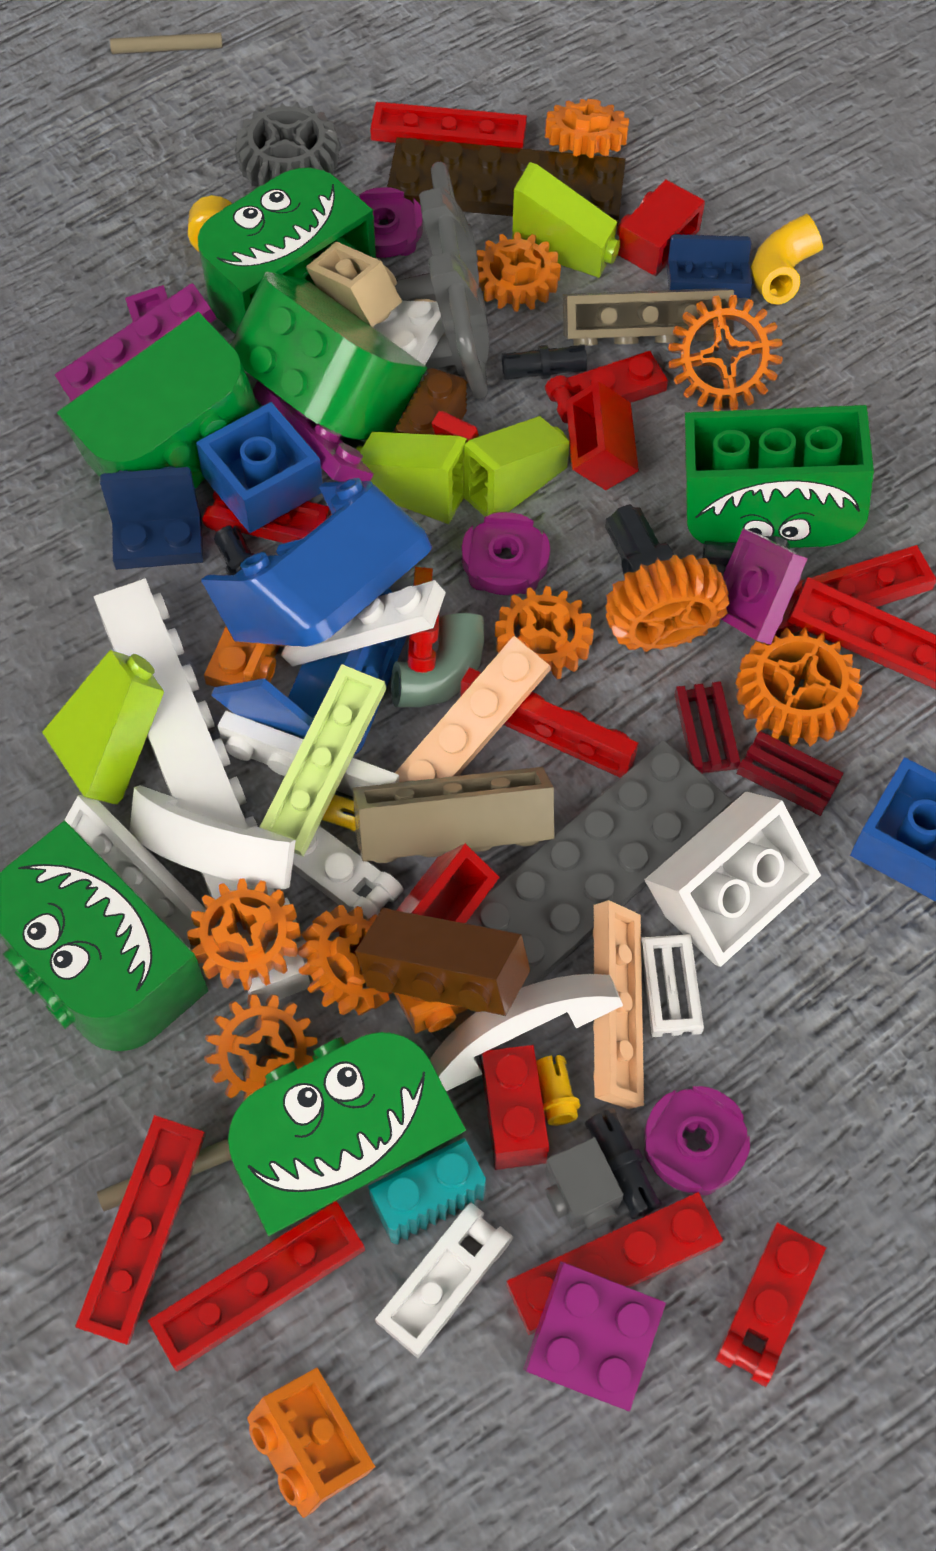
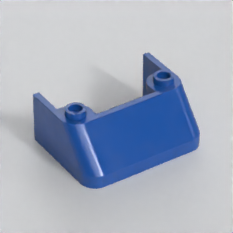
[201,478,432,647]
[211,539,407,755]

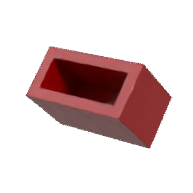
[616,179,705,277]
[566,381,639,491]
[396,843,500,923]
[481,1045,549,1170]

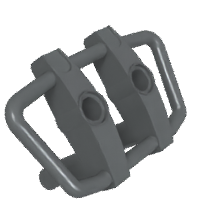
[395,162,489,399]

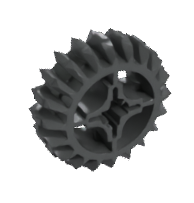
[235,102,340,186]

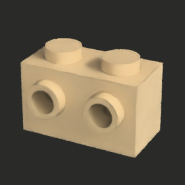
[306,242,402,327]

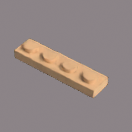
[395,636,551,782]
[593,900,644,1109]

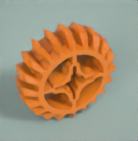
[668,295,783,411]
[605,555,730,652]
[735,627,862,747]

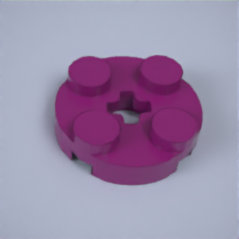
[359,187,423,258]
[462,512,550,595]
[644,1086,750,1195]

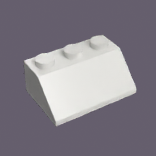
[644,792,821,967]

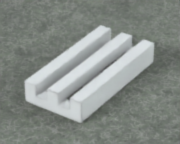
[641,934,704,1037]

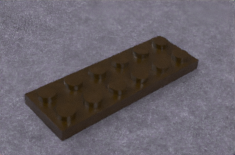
[387,137,626,227]

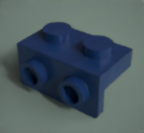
[667,234,752,298]

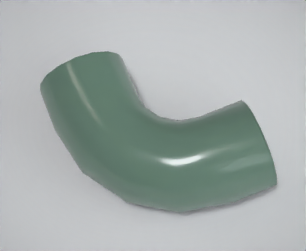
[391,613,484,707]

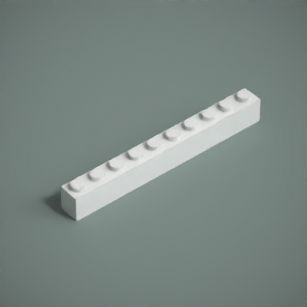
[93,578,310,1005]

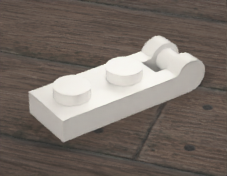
[292,826,404,920]
[375,1203,513,1358]

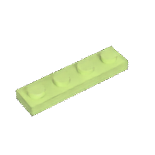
[259,664,387,857]

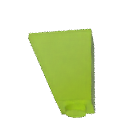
[512,162,620,278]
[464,416,570,517]
[356,432,467,524]
[42,650,164,805]

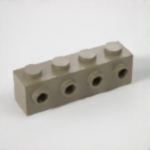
[563,288,734,346]
[353,767,554,863]

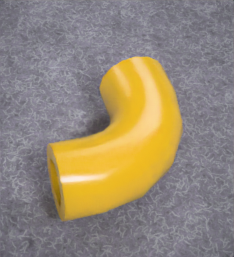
[751,213,823,305]

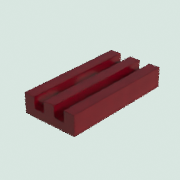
[674,681,740,774]
[736,731,844,816]

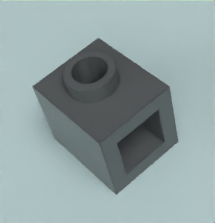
[545,1137,623,1230]

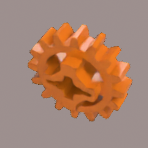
[545,99,629,158]
[477,232,561,312]
[495,586,594,681]
[187,878,301,991]
[298,905,393,1016]
[204,994,318,1100]

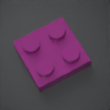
[721,528,808,645]
[523,1261,666,1412]

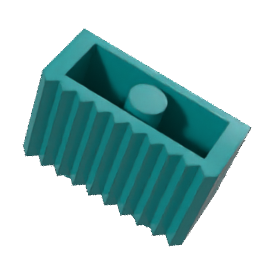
[368,1138,486,1245]

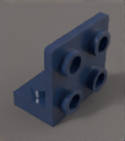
[100,467,204,570]

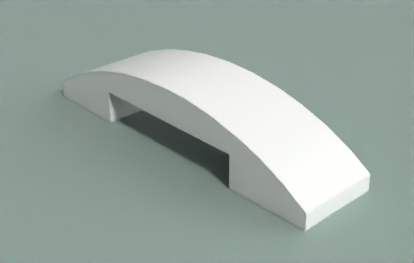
[129,785,296,889]
[430,974,623,1091]

